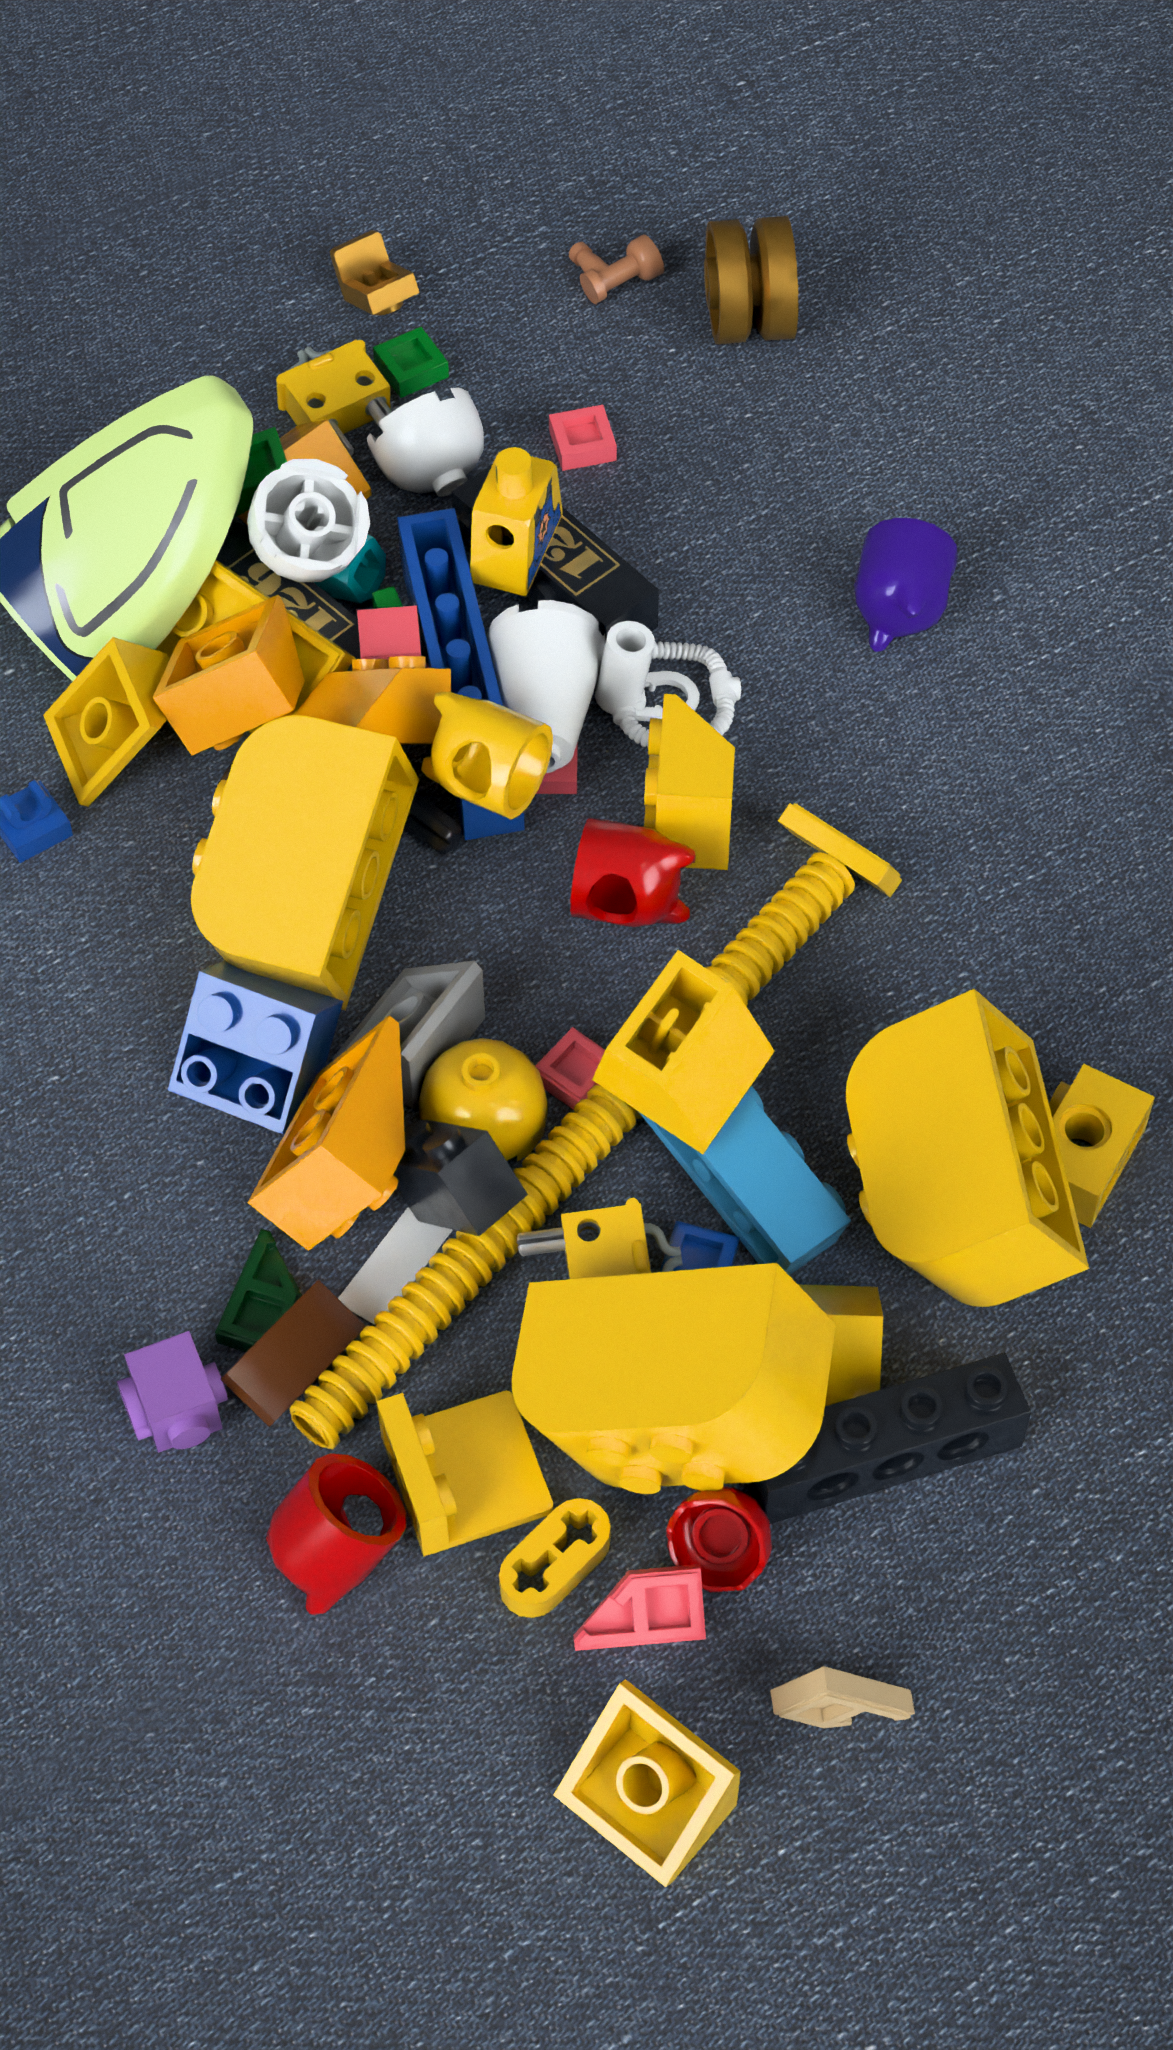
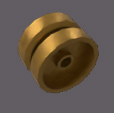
[704,216,798,344]

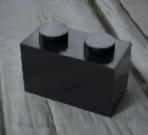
[393,1119,528,1236]

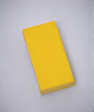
[778,803,902,898]

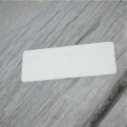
[338,1207,453,1325]

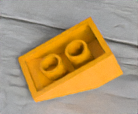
[247,1015,405,1251]

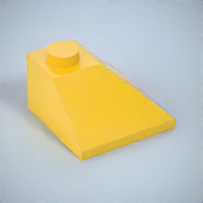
[43,637,170,807]

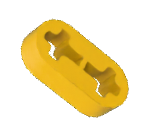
[499,1498,611,1618]

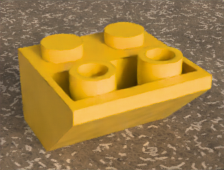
[644,694,735,870]
[592,950,775,1155]

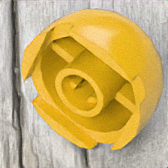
[418,1038,548,1161]

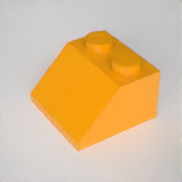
[153,595,305,756]
[293,656,451,745]

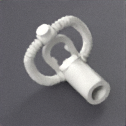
[595,621,741,748]

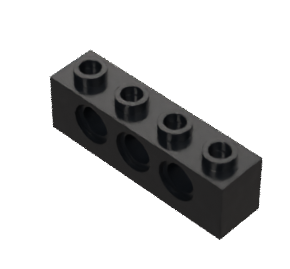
[749,1352,1031,1524]

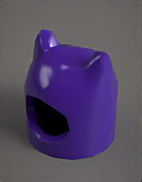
[854,518,958,652]

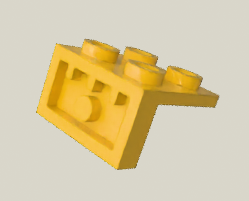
[376,1390,553,1557]

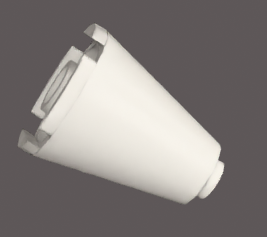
[487,600,606,773]

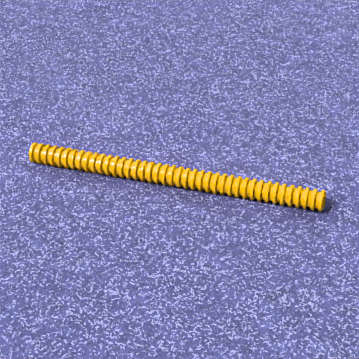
[289,852,855,1449]

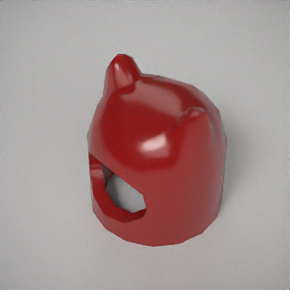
[570,817,696,927]
[266,1453,406,1615]

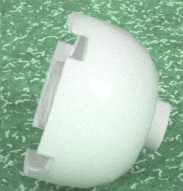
[367,388,484,497]
[247,459,370,582]

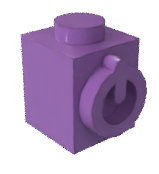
[117,1331,228,1453]

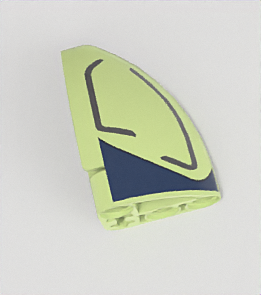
[0,376,253,681]

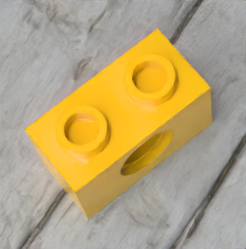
[1049,1064,1155,1228]

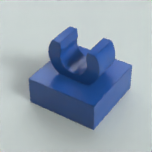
[0,780,73,863]

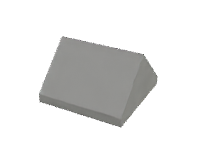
[332,961,485,1109]

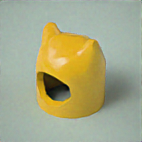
[421,692,553,819]

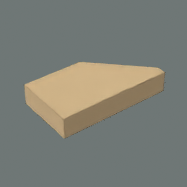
[770,1666,915,1728]

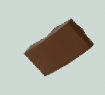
[220,1279,366,1427]

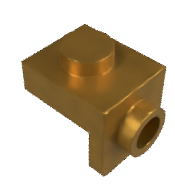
[330,230,420,315]

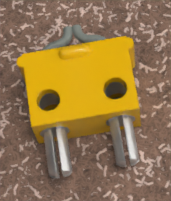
[276,340,392,456]
[517,1198,683,1279]

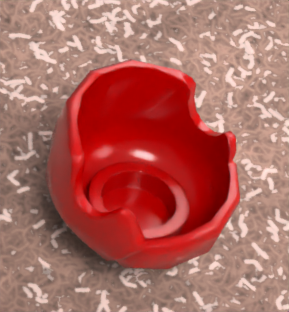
[666,1486,772,1592]

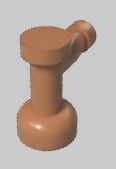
[569,235,664,304]

